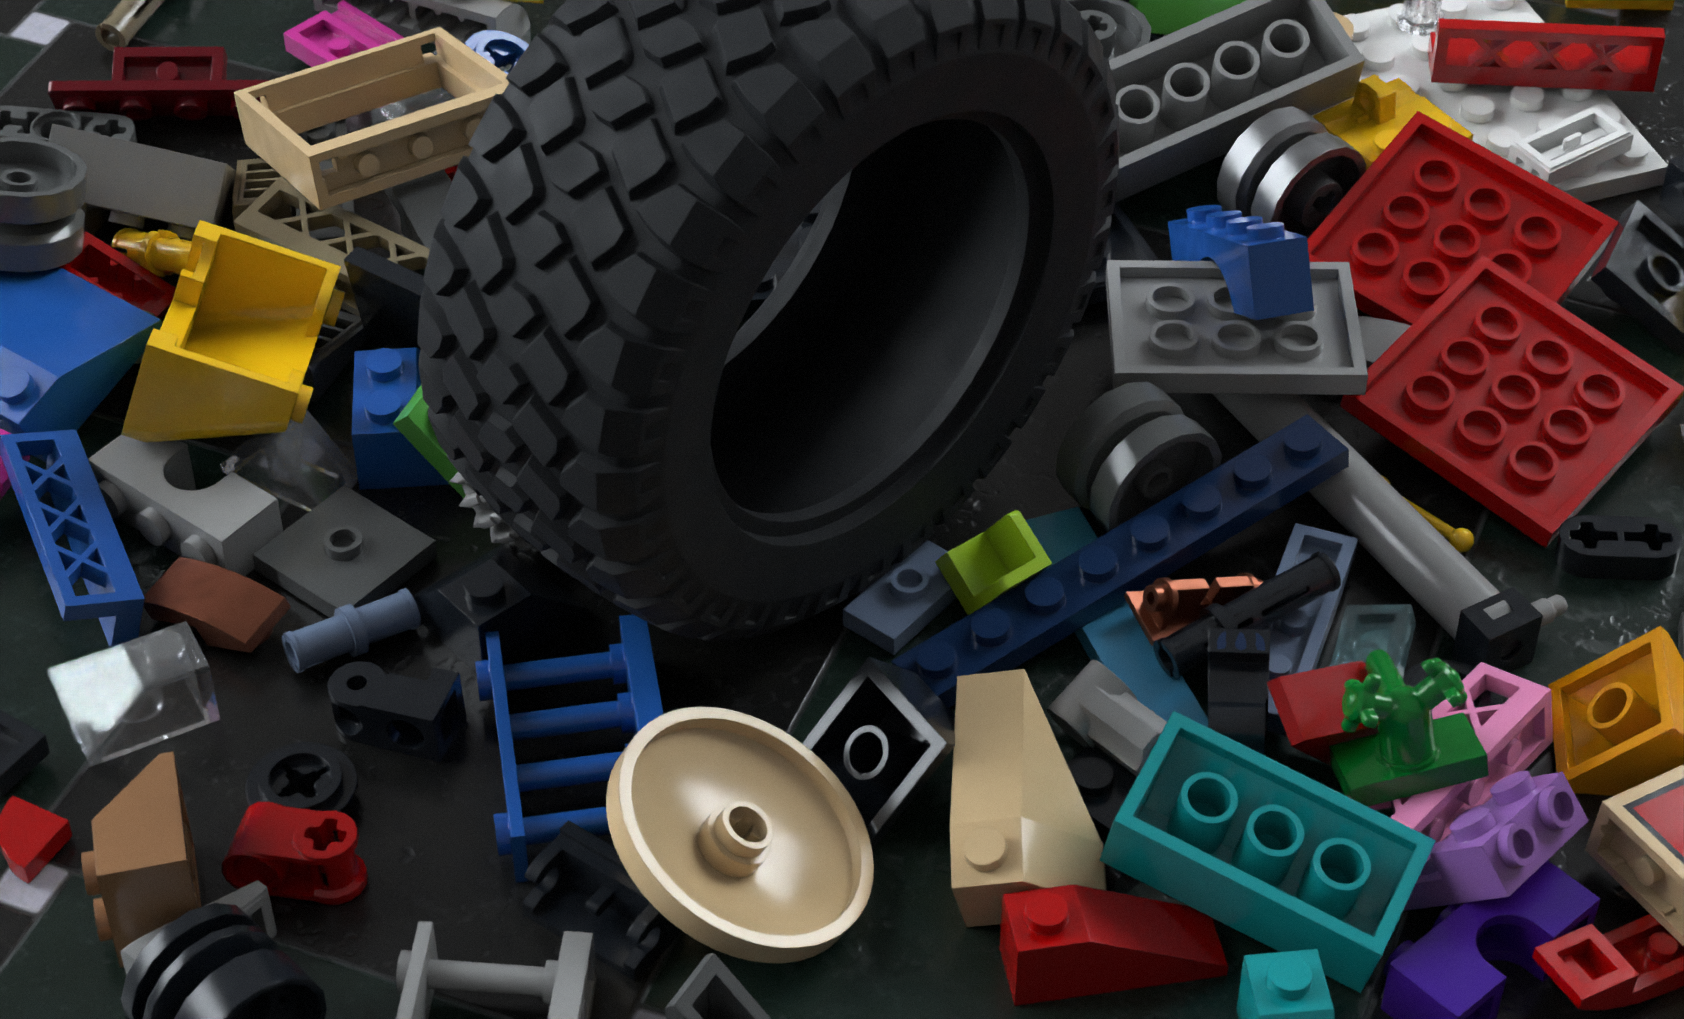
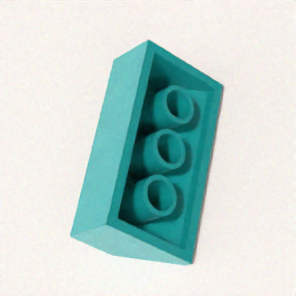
[1099,710,1436,993]

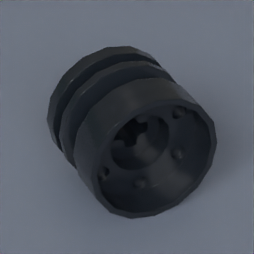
[121,903,327,1019]

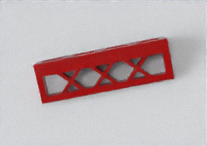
[1428,18,1666,92]

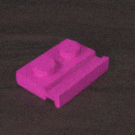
[283,0,405,67]

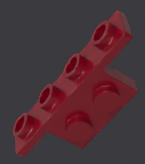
[48,47,269,121]

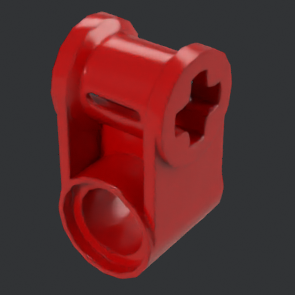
[222,802,368,905]

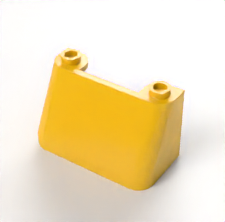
[121,220,345,443]

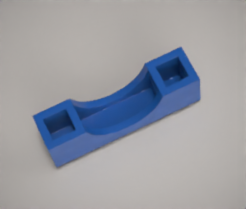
[1168,205,1314,320]

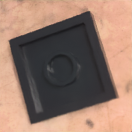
[1590,200,1684,356]

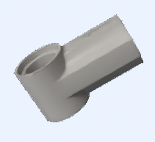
[1046,659,1167,777]

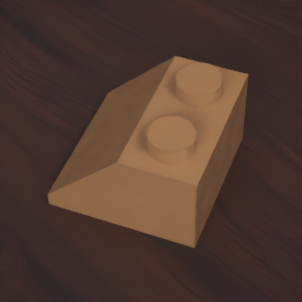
[81,751,202,968]

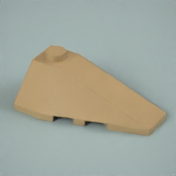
[950,669,1107,928]

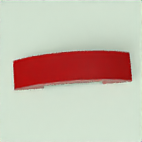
[1532,914,1684,1010]

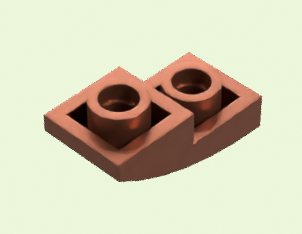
[143,556,291,653]

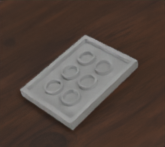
[1106,260,1368,395]

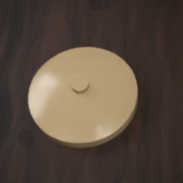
[606,706,874,963]

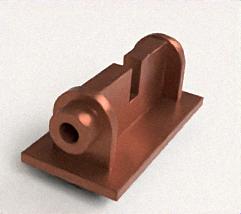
[1124,573,1263,646]

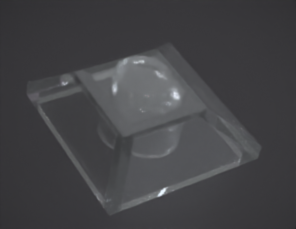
[47,621,220,767]

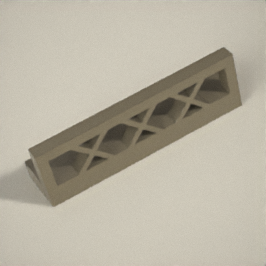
[233,178,430,316]

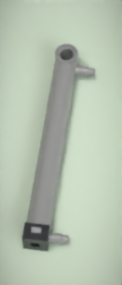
[1211,393,1568,672]

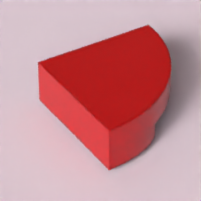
[0,795,73,884]

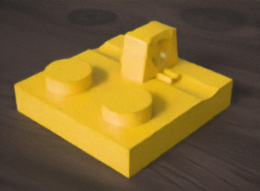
[1312,74,1473,170]

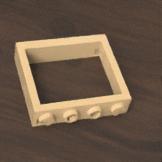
[233,27,509,210]

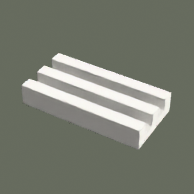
[1508,106,1634,186]

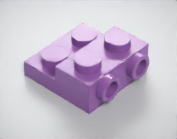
[1404,771,1589,911]

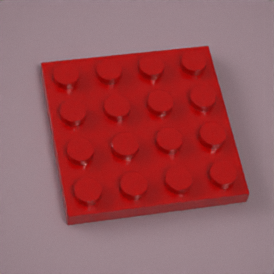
[1307,111,1619,325]
[1340,255,1684,548]

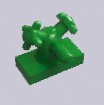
[1329,649,1489,807]

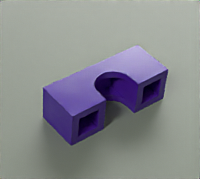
[1381,860,1600,1019]

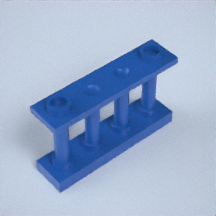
[475,614,663,883]

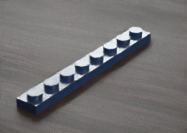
[891,414,1349,708]

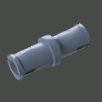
[282,588,421,674]

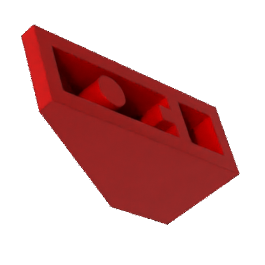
[999,884,1228,1006]

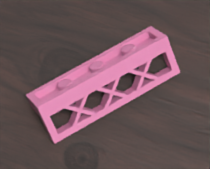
[1345,662,1553,843]

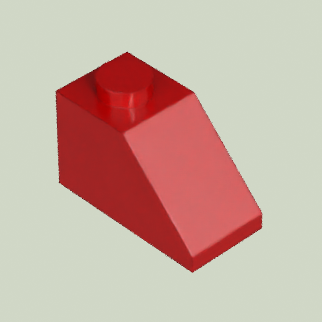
[1266,660,1378,766]

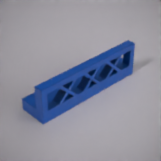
[0,429,145,650]

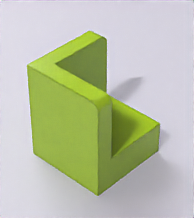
[935,510,1052,615]

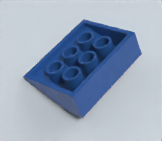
[0,267,163,463]

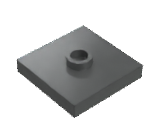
[253,485,438,618]

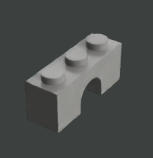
[88,435,283,576]

